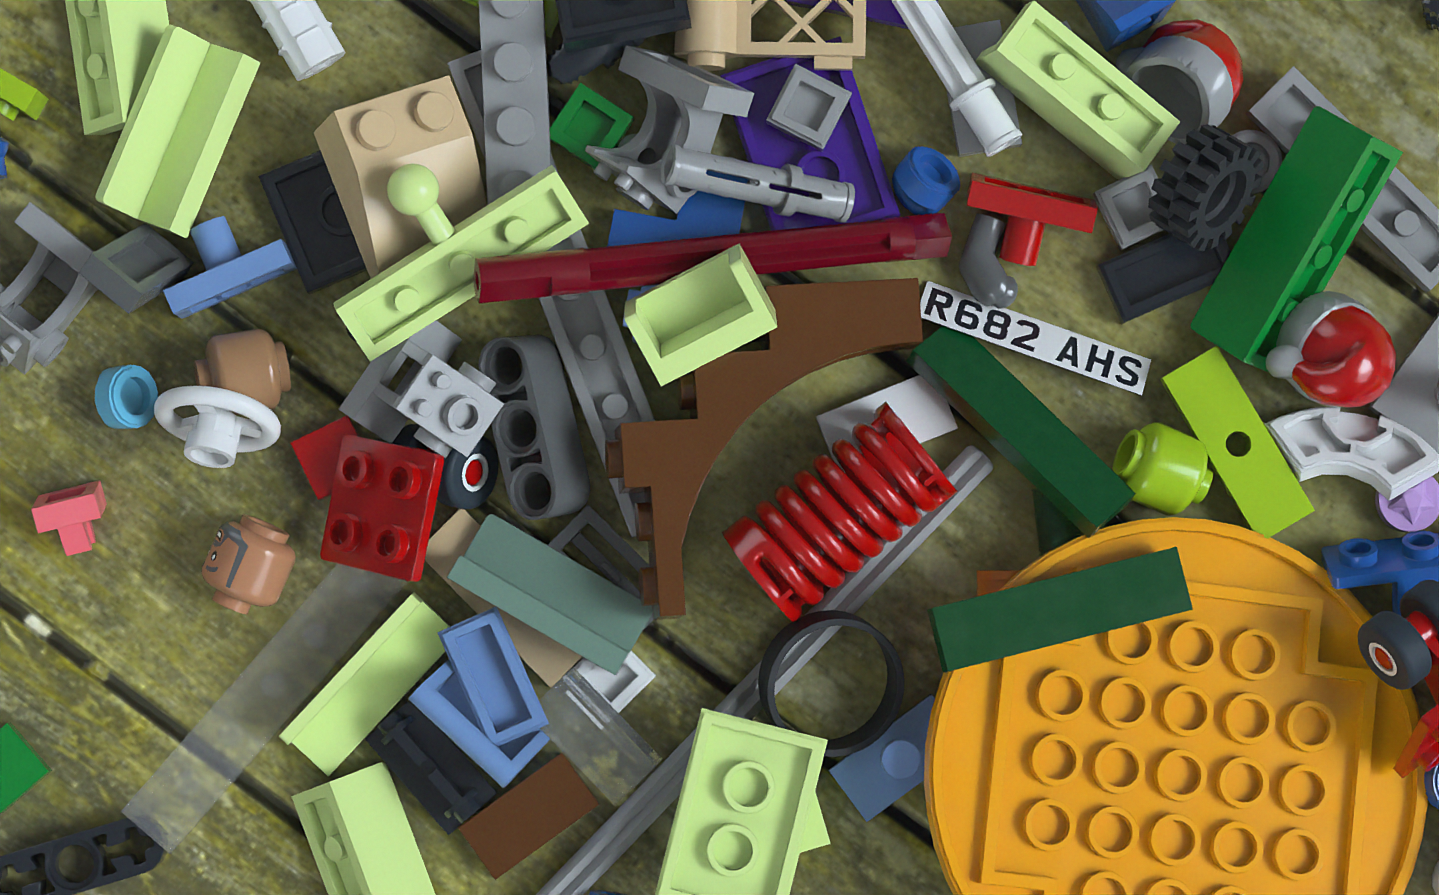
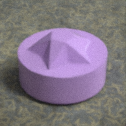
[1375,476,1439,532]

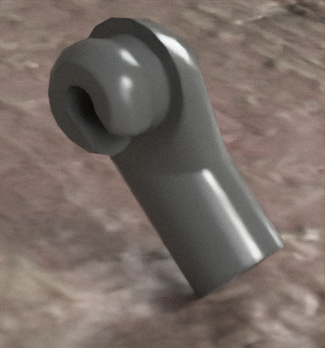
[959,213,1018,309]

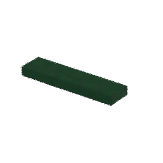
[906,326,1136,538]
[927,547,1193,673]

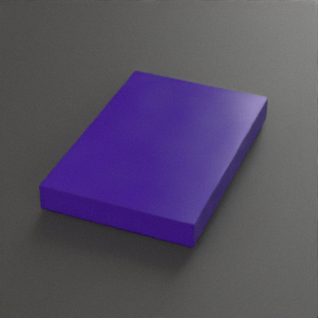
[720,36,900,231]

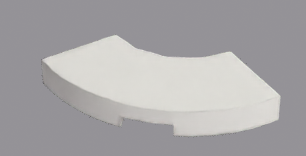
[1265,407,1439,501]

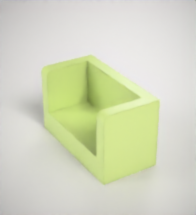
[624,243,777,386]

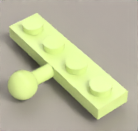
[333,163,589,362]

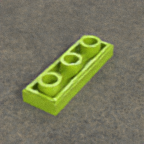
[1160,346,1315,539]

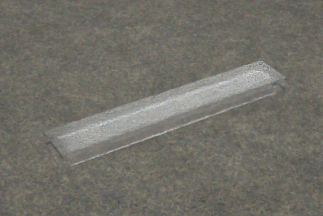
[121,562,425,854]

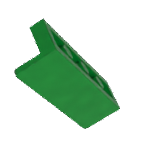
[1190,106,1403,373]

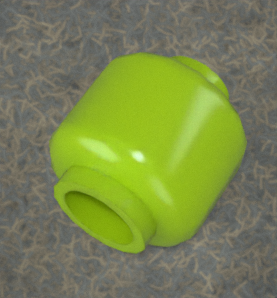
[1113,422,1213,516]

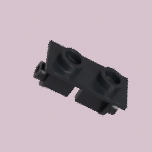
[365,700,497,835]

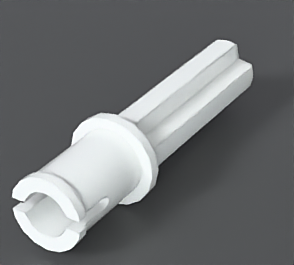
[892,0,1022,157]

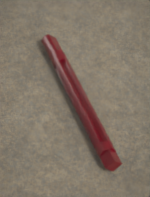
[473,213,952,303]

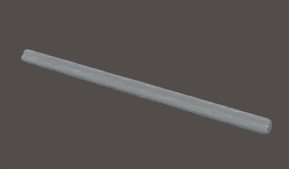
[536,445,993,895]

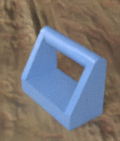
[408,659,551,788]

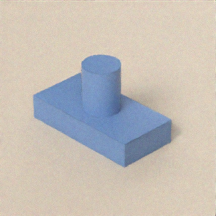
[163,216,297,319]
[828,694,935,822]

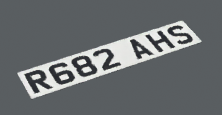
[920,281,1151,396]

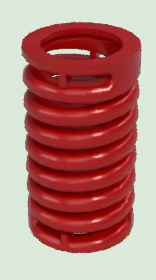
[722,402,958,622]

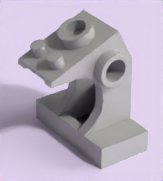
[585,46,754,214]
[0,202,98,375]
[339,321,504,458]

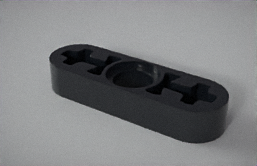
[0,815,169,895]

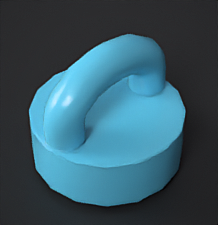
[95,364,158,429]

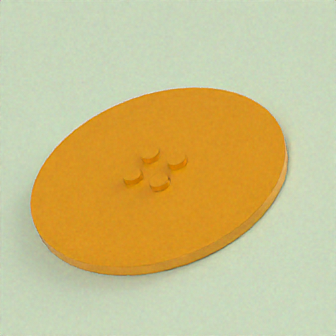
[924,517,1428,895]

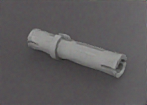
[661,144,855,223]

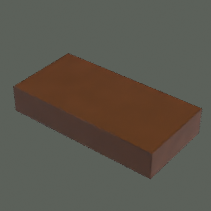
[458,752,600,880]

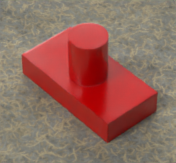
[966,172,1098,266]

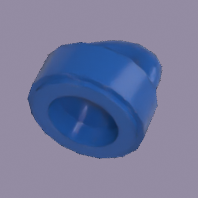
[892,146,960,215]

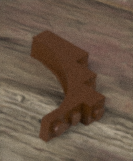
[605,278,923,620]

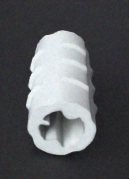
[246,0,346,81]

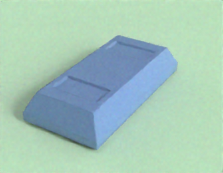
[438,606,549,747]

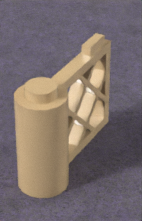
[674,0,866,71]

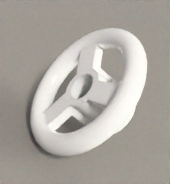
[154,386,281,468]

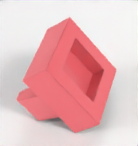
[31,480,107,556]

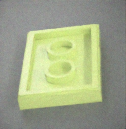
[655,708,828,895]

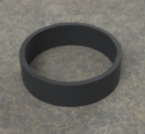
[758,610,905,757]

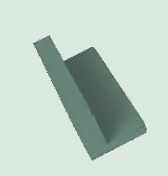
[447,514,653,675]

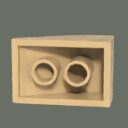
[314,75,487,279]

